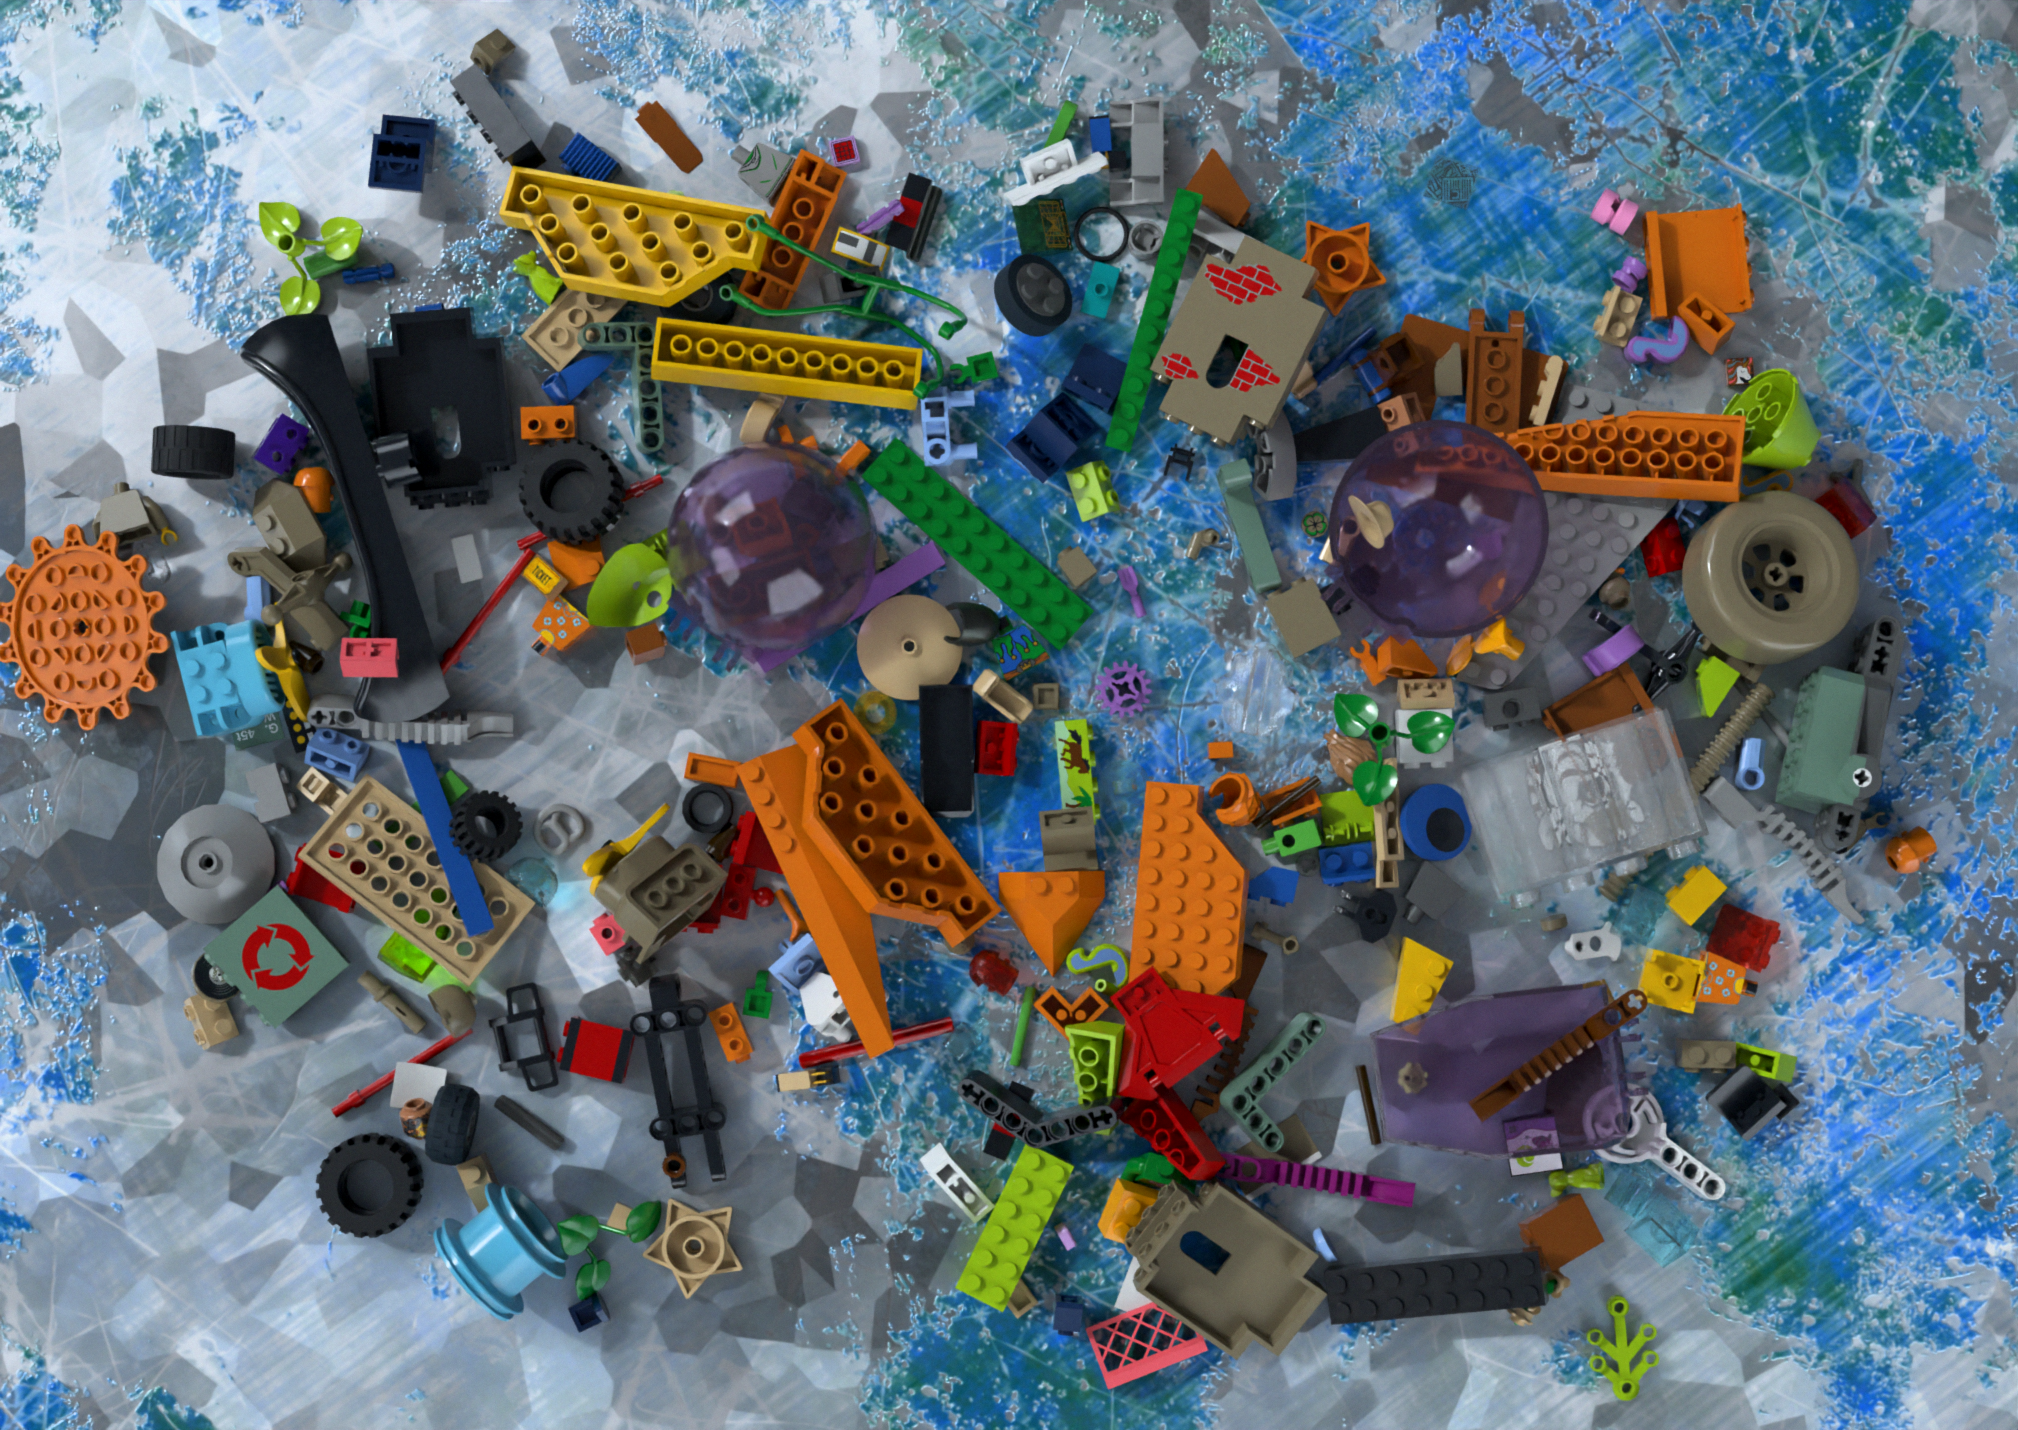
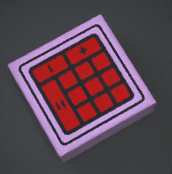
[829,135,861,168]

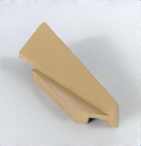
[1373,758,1404,890]

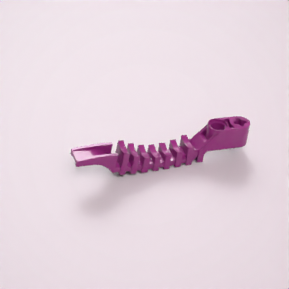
[1215,1151,1416,1207]

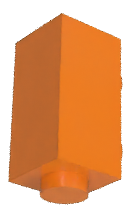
[708,1001,755,1064]

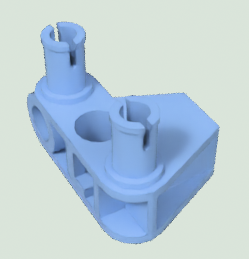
[921,386,978,467]

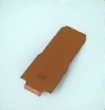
[635,100,703,173]

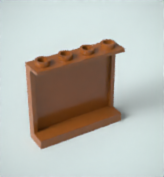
[1541,661,1682,802]

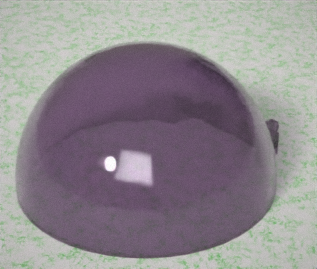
[1320,420,1549,650]
[666,440,879,673]

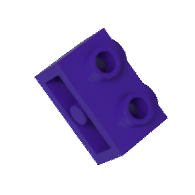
[251,413,310,475]

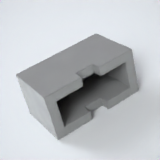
[245,763,298,824]

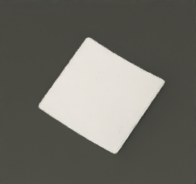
[390,1062,447,1108]

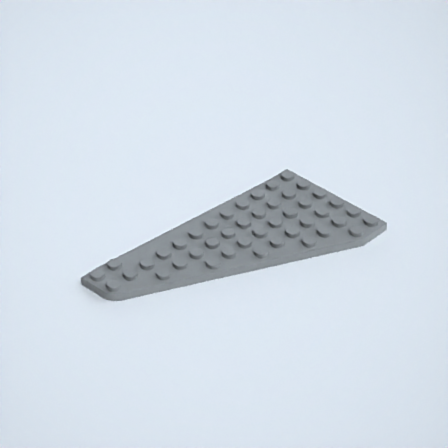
[1456,383,1683,690]

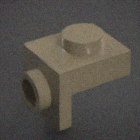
[470,28,516,76]

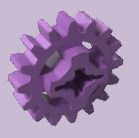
[1094,661,1152,718]

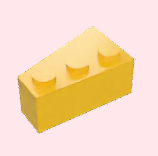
[1389,936,1454,1033]

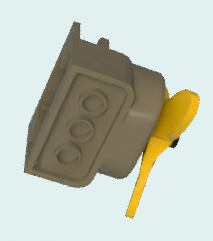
[582,803,728,964]

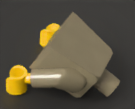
[92,482,179,546]

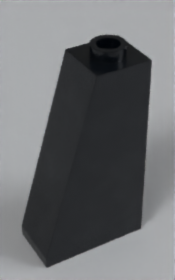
[1293,405,1395,465]

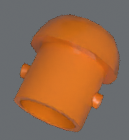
[293,467,335,513]
[1884,826,1937,874]

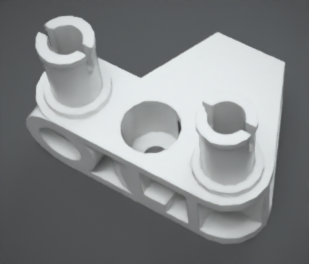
[799,971,889,1043]

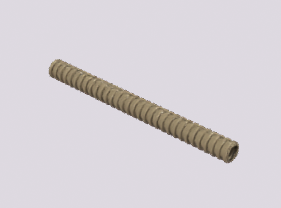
[1598,682,1776,903]

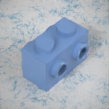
[304,727,370,783]

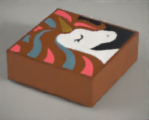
[1724,357,1754,386]

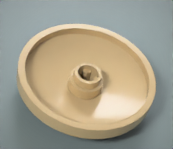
[857,594,963,701]

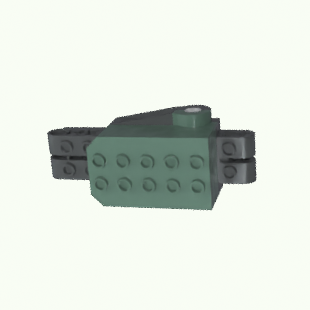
[1775,615,1906,854]

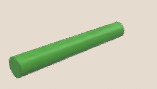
[1010,986,1036,1066]

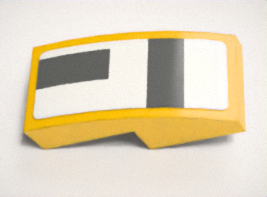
[831,227,890,272]

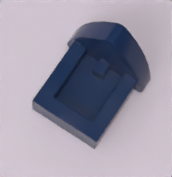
[568,1292,611,1333]

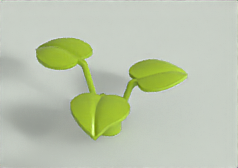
[259,202,363,316]

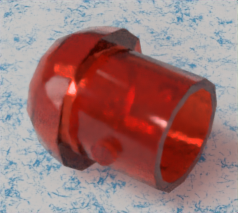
[968,949,1019,996]

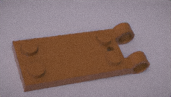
[1464,308,1524,438]

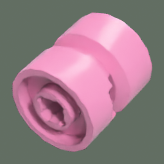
[1590,188,1639,235]

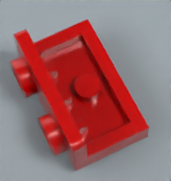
[1640,517,1686,578]
[974,720,1019,776]

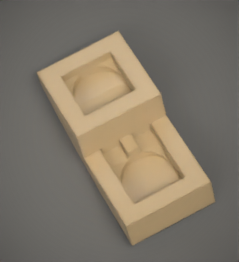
[295,766,349,816]

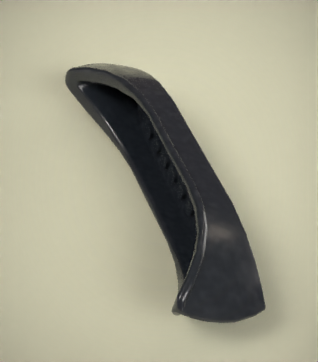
[239,313,450,723]

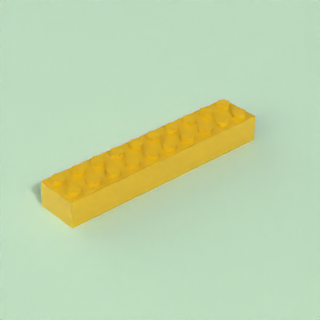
[651,317,923,410]

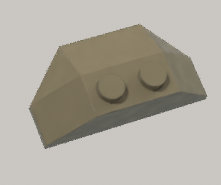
[252,478,327,574]

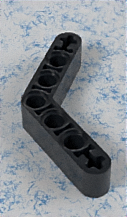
[957,1070,1125,1148]

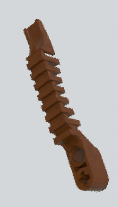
[1190,942,1268,1123]

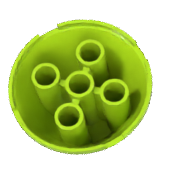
[1721,368,1822,470]

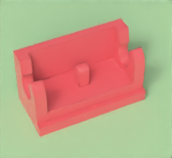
[340,638,399,677]

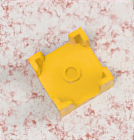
[1635,948,1706,1014]

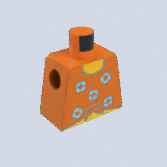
[531,593,595,657]
[1692,951,1758,1005]

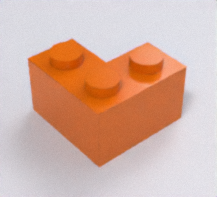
[1033,985,1109,1041]

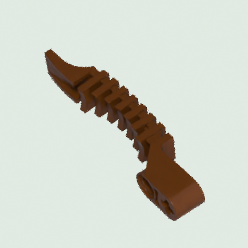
[1468,989,1648,1122]

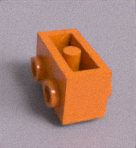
[520,405,578,446]

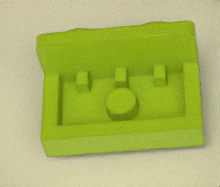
[1065,460,1120,522]

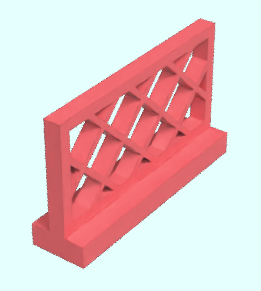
[1085,1302,1208,1390]

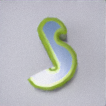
[1066,943,1130,990]

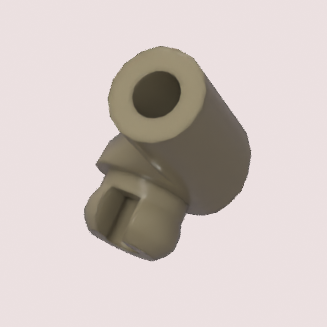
[1185,528,1220,560]

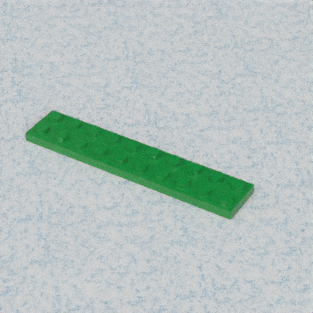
[861,437,1094,651]

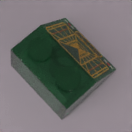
[1011,198,1073,257]

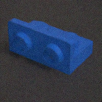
[1318,840,1376,887]

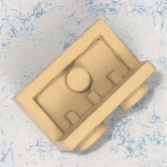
[183,994,240,1050]

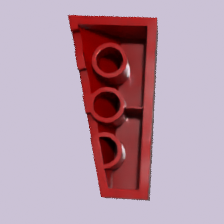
[1120,1083,1226,1181]

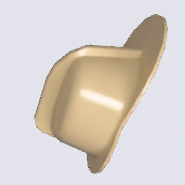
[1348,495,1394,549]

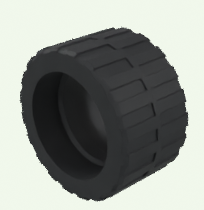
[151,425,236,480]

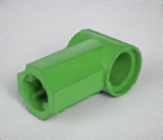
[303,249,359,280]

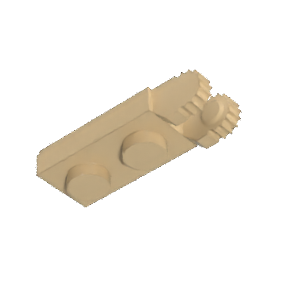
[1529,355,1563,427]

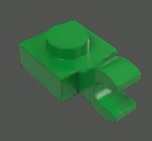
[742,970,773,1019]

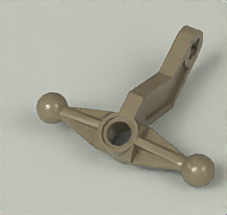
[227,547,353,626]

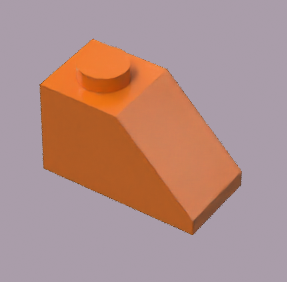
[1678,291,1736,355]
[1377,634,1438,679]

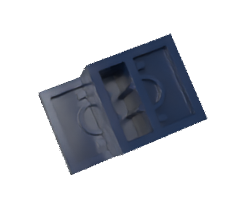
[368,114,437,194]
[1005,392,1101,483]

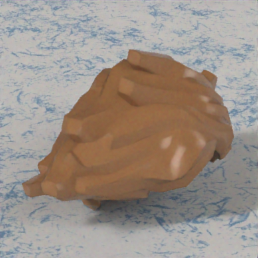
[1323,728,1378,785]

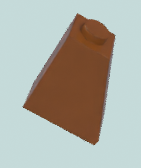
[1185,148,1251,229]

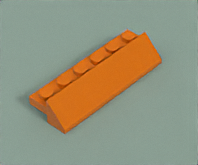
[738,149,847,317]

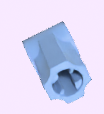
[244,576,275,628]
[1735,738,1766,792]

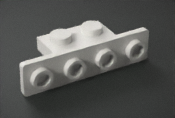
[1004,138,1108,206]

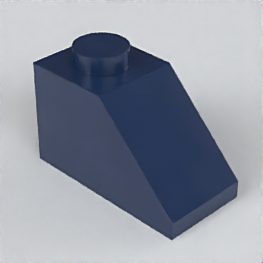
[1053,1294,1083,1336]

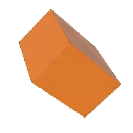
[1207,741,1233,759]

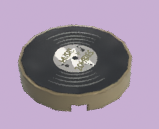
[190,953,240,1003]

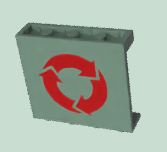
[203,883,351,1029]

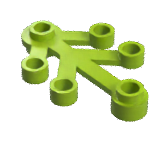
[1586,1295,1659,1401]

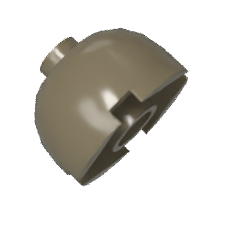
[428,984,478,1038]

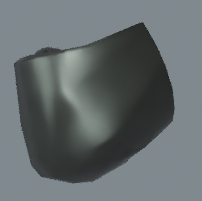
[944,602,1000,646]

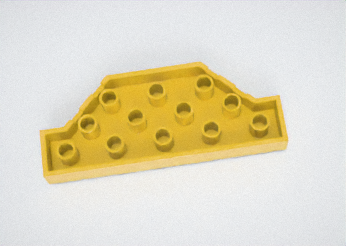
[499,166,772,308]

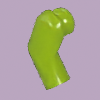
[1095,979,1119,1010]

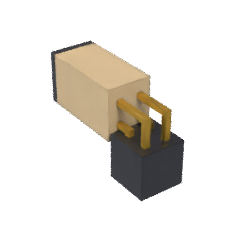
[775,1065,840,1092]

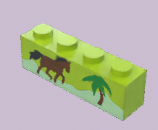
[1054,719,1101,825]

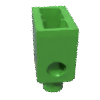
[1261,817,1325,857]

